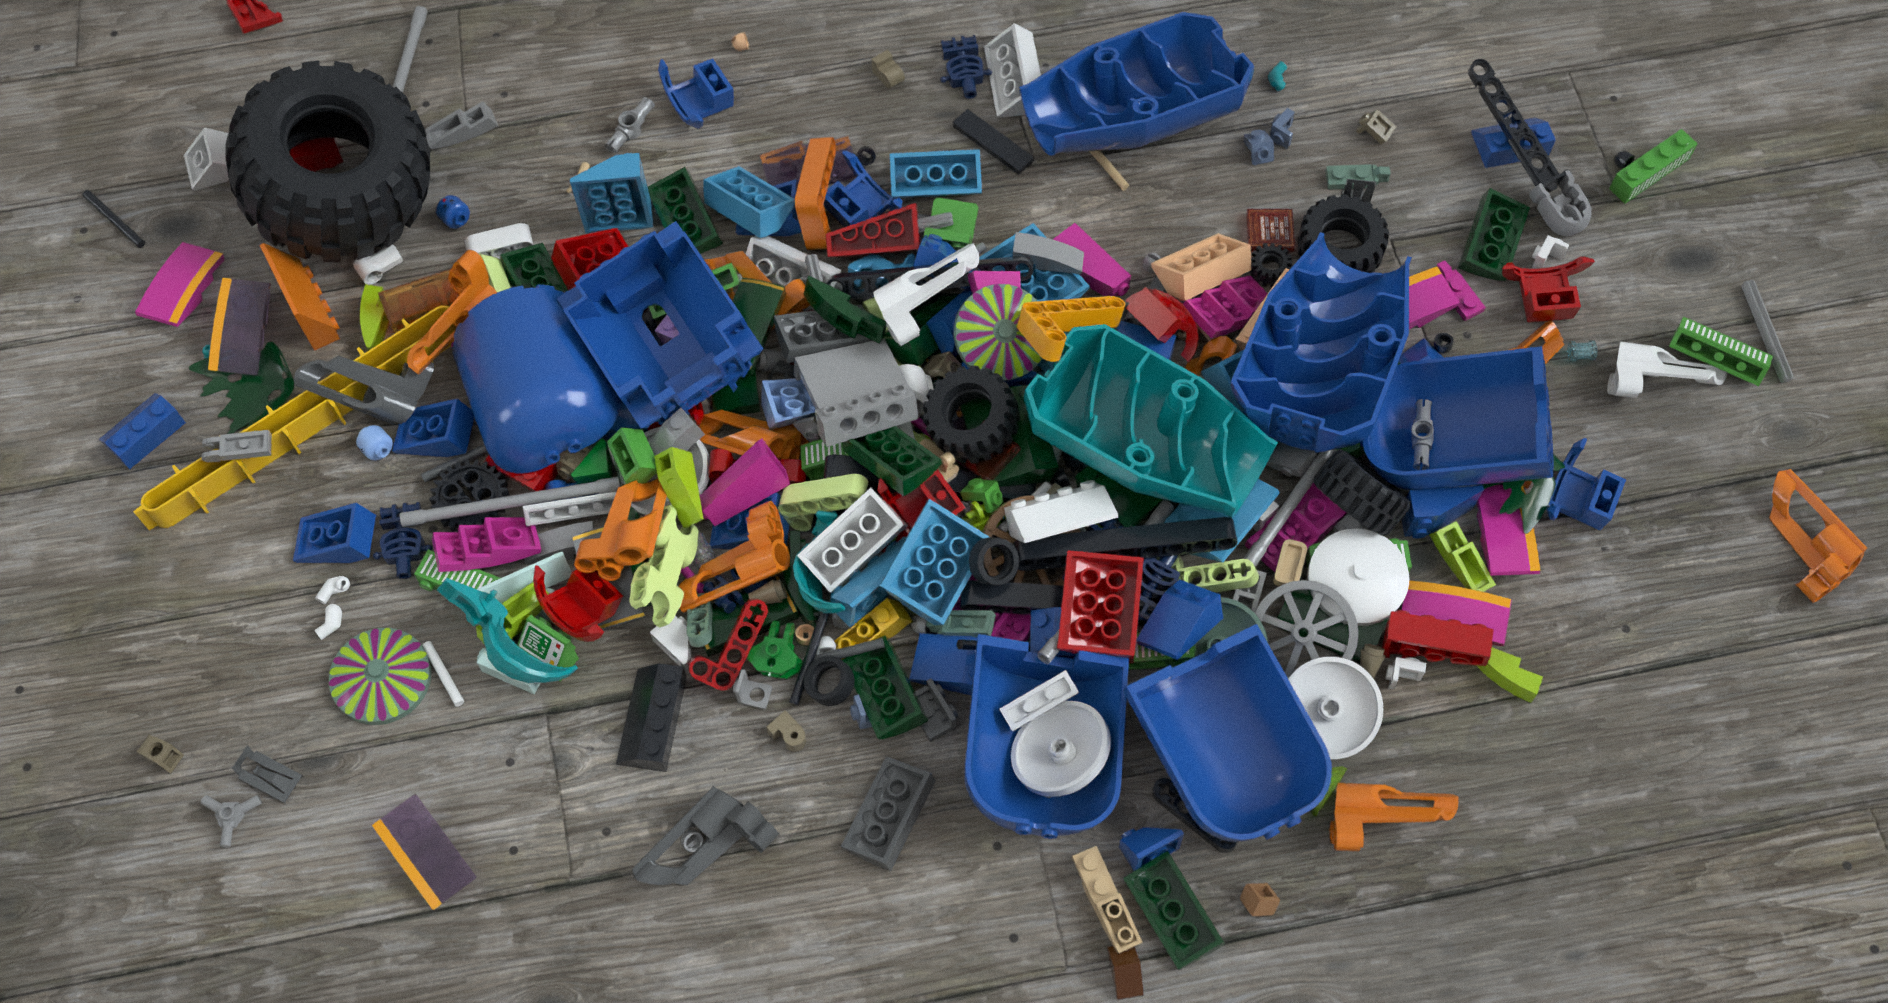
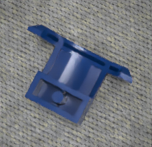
[658,58,734,129]
[824,151,902,227]
[1546,438,1626,530]

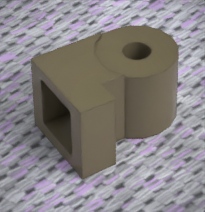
[872,50,905,89]
[766,710,806,752]
[137,735,184,774]

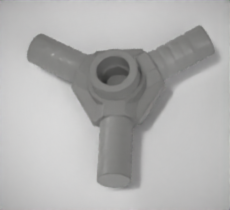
[201,795,262,848]

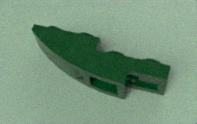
[803,275,887,344]
[783,530,819,628]

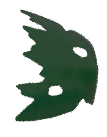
[189,341,294,434]
[1479,453,1565,534]

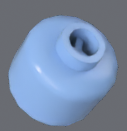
[356,425,393,461]

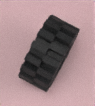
[1249,243,1292,287]

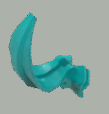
[793,510,845,614]
[437,578,578,683]

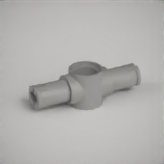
[605,97,655,154]
[1411,399,1434,470]

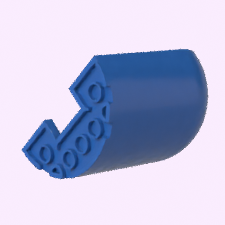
[452,285,621,473]
[1360,346,1554,490]
[1123,624,1332,842]
[964,634,1129,839]

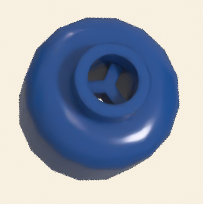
[436,195,470,229]

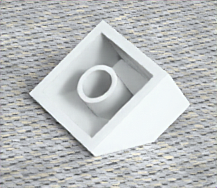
[184,128,229,190]

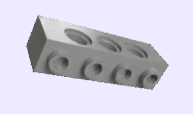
[815,383,918,447]

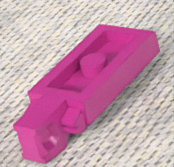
[1437,261,1486,321]

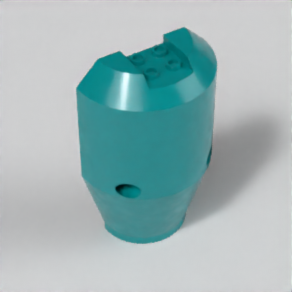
[1024,324,1278,519]

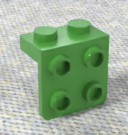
[924,198,978,250]

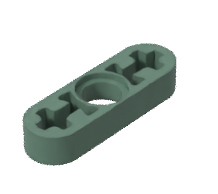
[687,593,712,647]

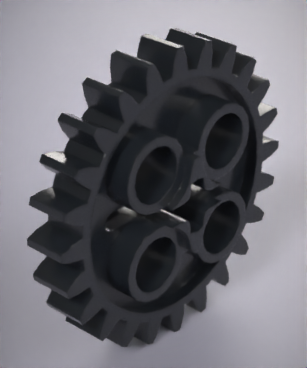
[429,459,510,532]

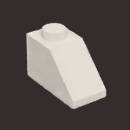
[650,616,692,673]

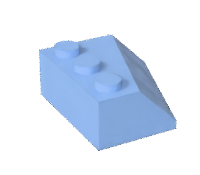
[761,378,816,430]

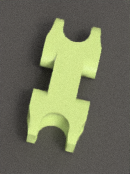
[629,505,699,628]

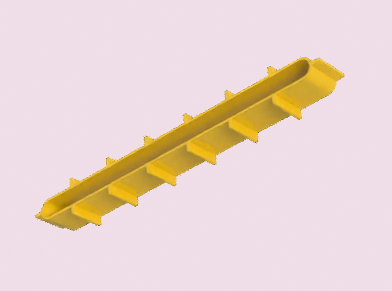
[133,305,457,530]

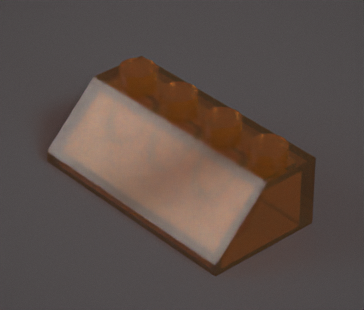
[378,268,460,334]

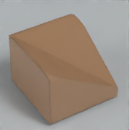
[1240,883,1280,916]

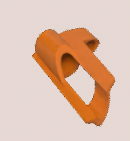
[574,478,667,581]
[678,501,790,613]

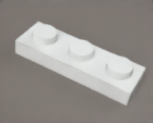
[1000,670,1079,732]

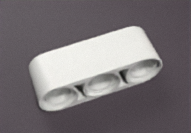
[465,223,533,259]

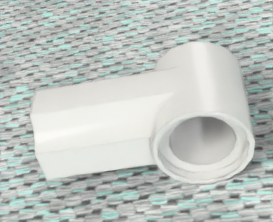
[353,244,403,285]

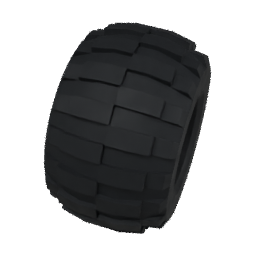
[225,60,430,262]

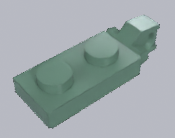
[1325,164,1391,190]
[926,610,996,637]

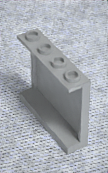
[794,339,907,410]

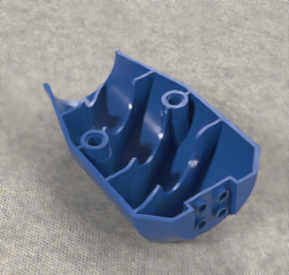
[1019,12,1254,156]
[1231,232,1412,453]

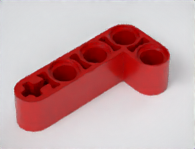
[708,449,806,490]
[688,598,768,691]

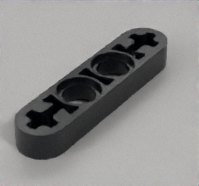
[1152,778,1237,853]

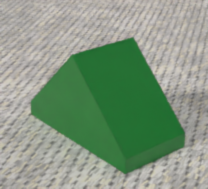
[571,438,613,484]

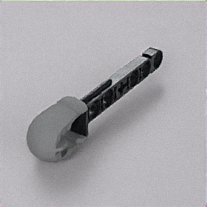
[1468,59,1591,236]

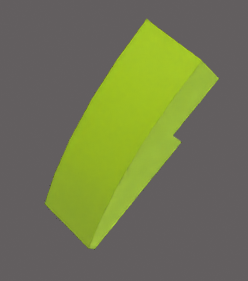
[360,284,390,351]
[1429,521,1496,592]
[476,582,549,645]
[1476,647,1543,703]

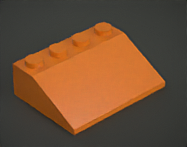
[260,243,340,351]

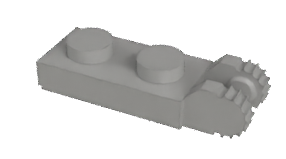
[202,430,272,463]

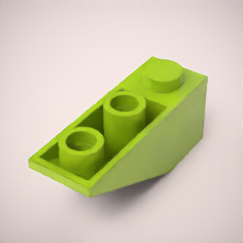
[654,447,704,528]

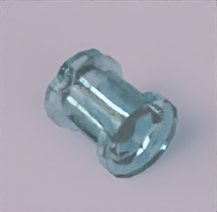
[1567,340,1597,362]

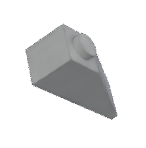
[649,408,705,482]

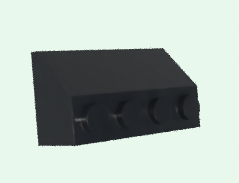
[616,663,687,772]

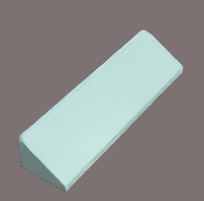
[477,552,572,604]

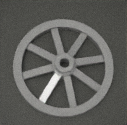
[1255,580,1359,678]

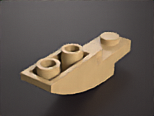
[1072,846,1143,954]

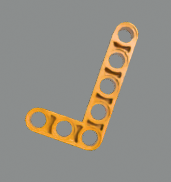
[1017,296,1125,362]

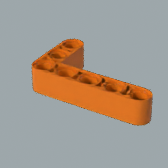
[795,137,836,250]

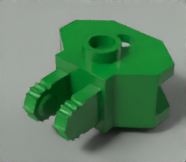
[747,621,803,680]

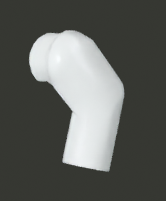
[315,576,350,604]
[314,604,342,640]

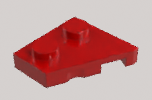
[226,0,283,34]

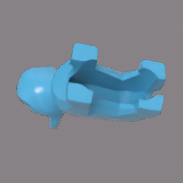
[848,253,915,297]

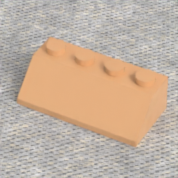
[1151,233,1252,301]

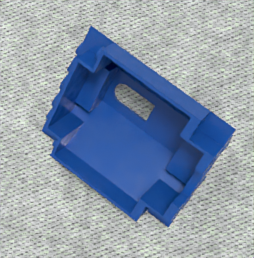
[557,221,763,429]

